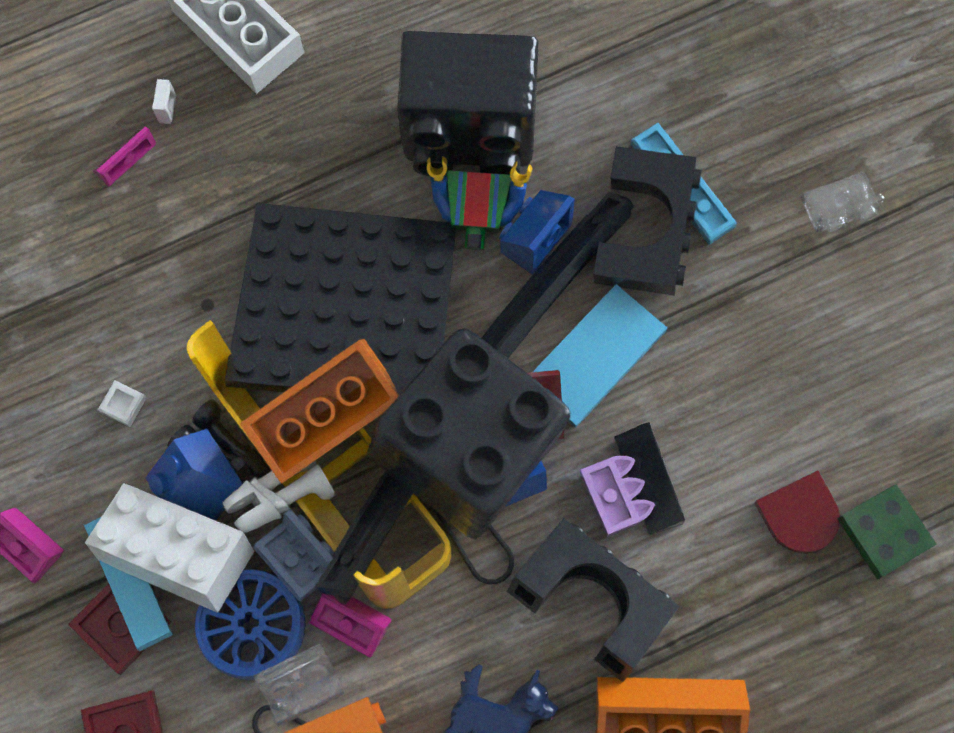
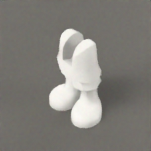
[222,461,335,533]

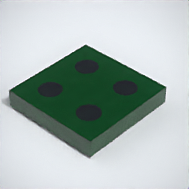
[837,484,937,580]

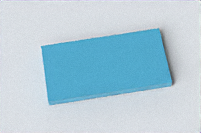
[533,284,667,428]

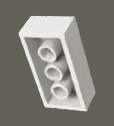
[168,0,304,94]
[85,483,254,613]

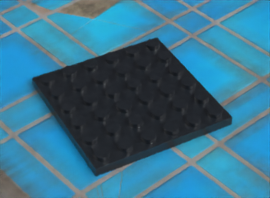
[225,203,456,395]

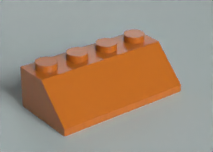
[240,339,399,484]
[596,677,750,733]

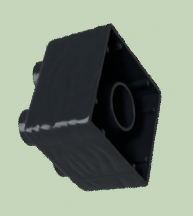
[397,31,538,177]
[367,329,570,540]

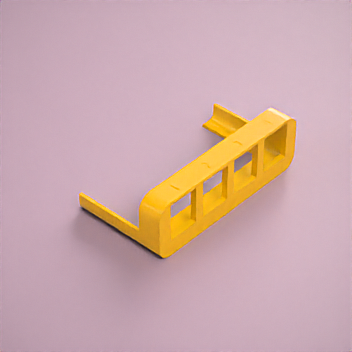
[187,320,451,609]

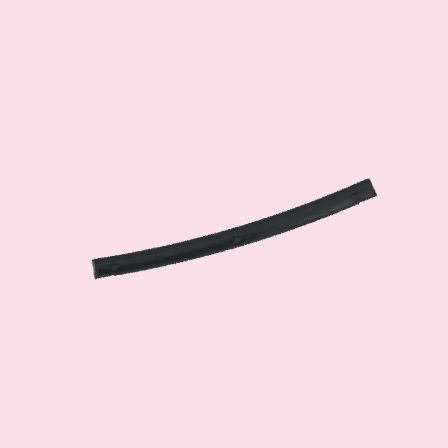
[315,192,634,604]

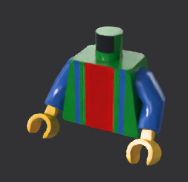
[427,156,532,250]

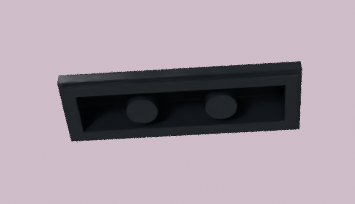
[614,422,685,535]

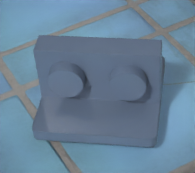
[254,509,334,602]

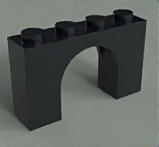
[593,146,702,296]
[506,518,680,682]

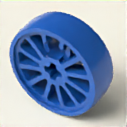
[195,569,306,680]

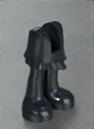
[167,399,270,483]

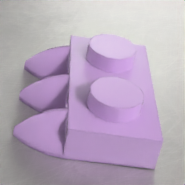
[580,456,655,537]

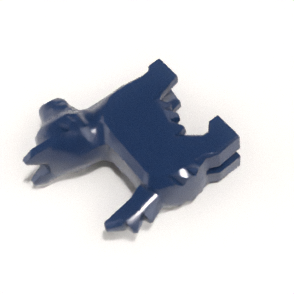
[445,664,558,733]

